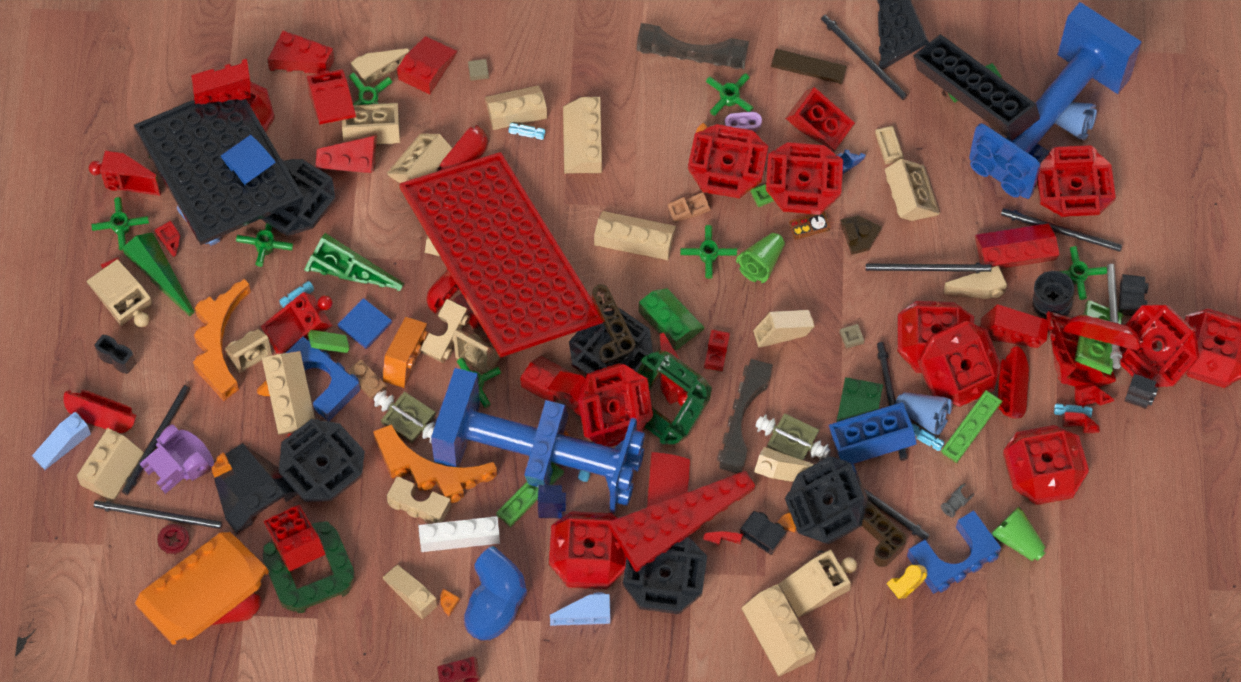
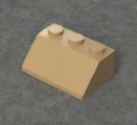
[484,86,547,130]
[342,103,400,144]
[387,134,452,183]
[885,159,940,221]
[77,428,144,502]

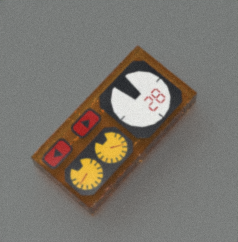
[788,212,830,240]

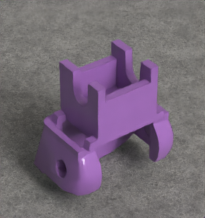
[140,424,214,494]

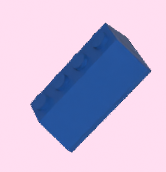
[829,402,917,464]

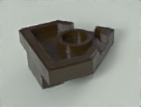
[840,215,882,255]

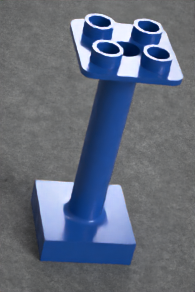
[969,2,1141,199]
[431,368,645,514]

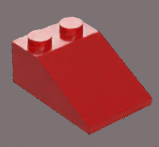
[397,36,457,94]
[785,87,855,151]

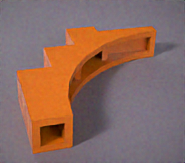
[193,279,251,401]
[373,425,497,503]

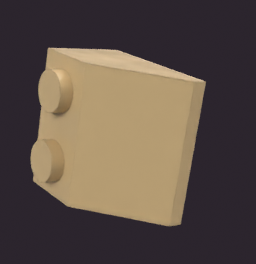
[225,329,272,373]

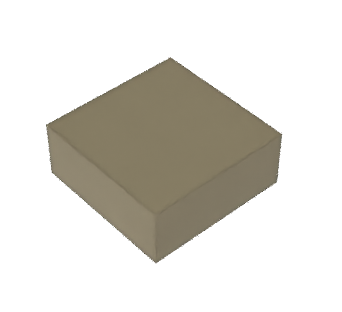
[468,59,489,81]
[839,324,864,349]

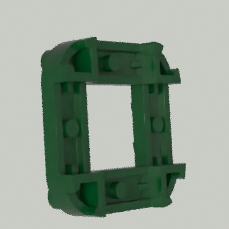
[637,350,712,445]
[263,521,355,613]

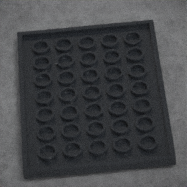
[134,99,304,246]

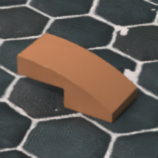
[667,192,711,221]

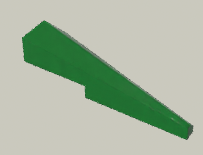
[122,232,195,316]
[304,233,404,291]

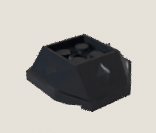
[261,159,336,236]
[569,308,653,376]
[279,419,365,502]
[785,456,868,544]
[623,537,707,614]

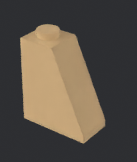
[753,310,815,347]

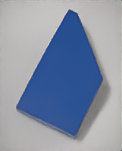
[836,149,866,174]

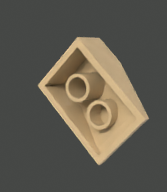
[453,330,500,373]

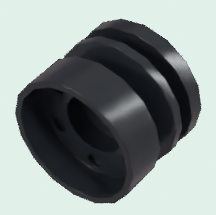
[1032,271,1074,320]

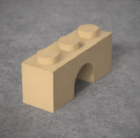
[420,299,470,363]
[387,476,451,524]

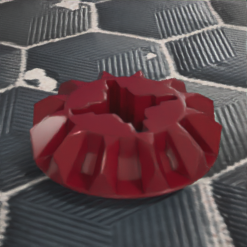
[157,524,189,555]

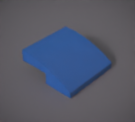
[220,135,276,185]

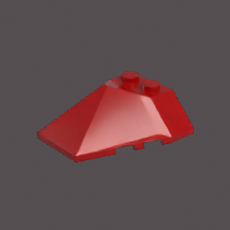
[1046,311,1117,387]

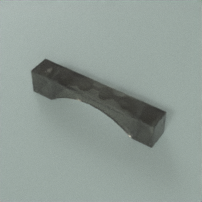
[637,23,749,69]
[717,359,773,474]

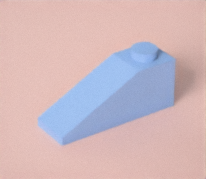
[32,412,91,470]
[550,592,610,626]

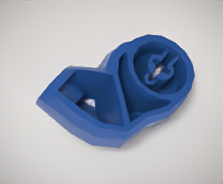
[464,546,527,640]

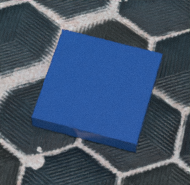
[338,298,392,349]

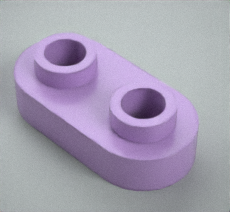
[725,112,762,132]

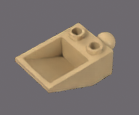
[86,259,152,327]
[779,550,857,618]

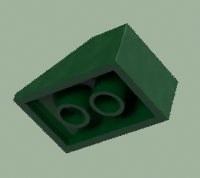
[836,377,883,422]

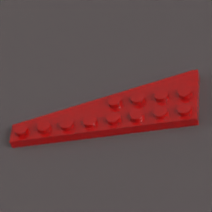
[608,471,755,572]

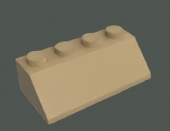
[563,97,602,173]
[594,211,676,260]
[262,351,315,435]
[741,584,815,677]

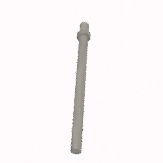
[1107,264,1122,369]

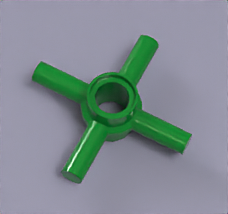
[349,72,393,105]
[706,73,754,116]
[91,197,149,250]
[236,223,294,267]
[680,225,737,279]
[1060,246,1107,300]
[457,358,501,408]

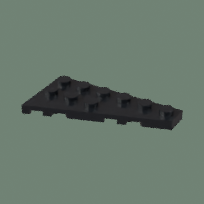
[878,0,930,70]

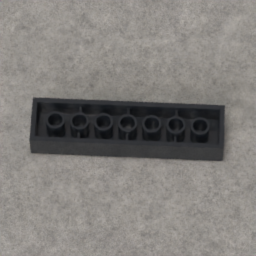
[913,34,1040,141]

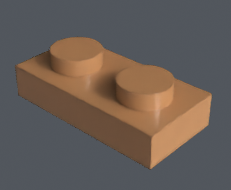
[347,360,387,400]

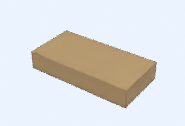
[875,126,904,164]

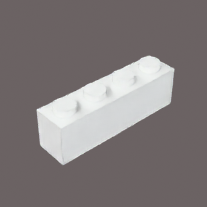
[418,516,500,552]

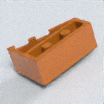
[383,317,429,388]

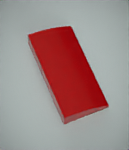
[647,452,690,507]

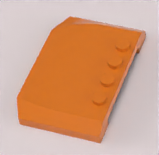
[135,532,269,645]

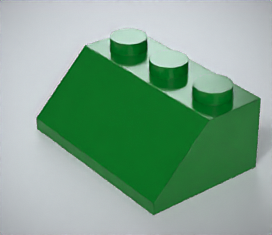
[638,288,705,351]

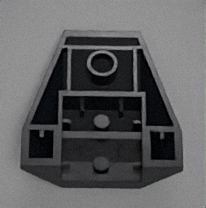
[212,443,298,535]

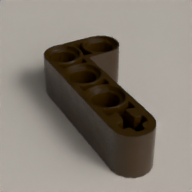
[591,284,635,365]
[862,500,906,567]

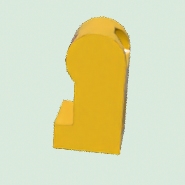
[887,565,927,599]

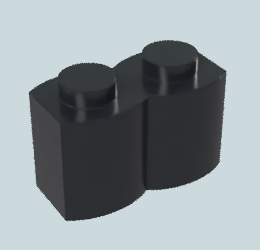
[1118,274,1149,316]
[94,334,136,374]
[1124,374,1159,409]
[740,511,786,555]

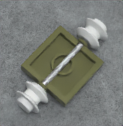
[374,390,436,444]
[756,413,831,462]

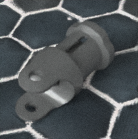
[940,483,974,518]

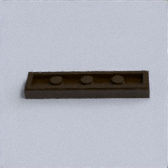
[771,49,847,84]

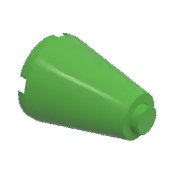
[736,233,785,283]
[992,507,1046,561]

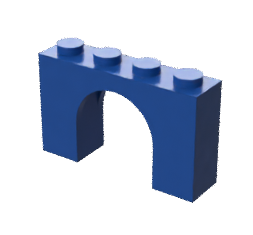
[286,337,360,421]
[524,400,569,490]
[907,511,1001,594]

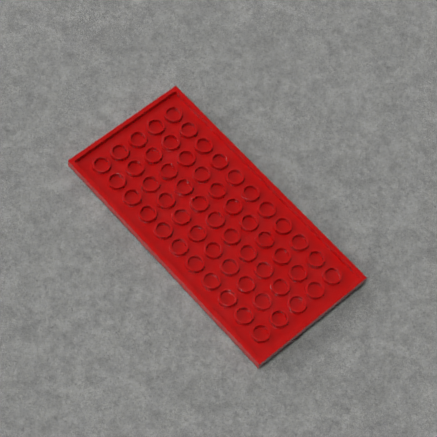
[399,152,603,358]

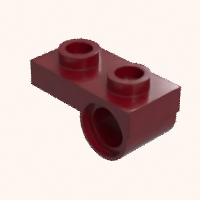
[437,656,480,682]

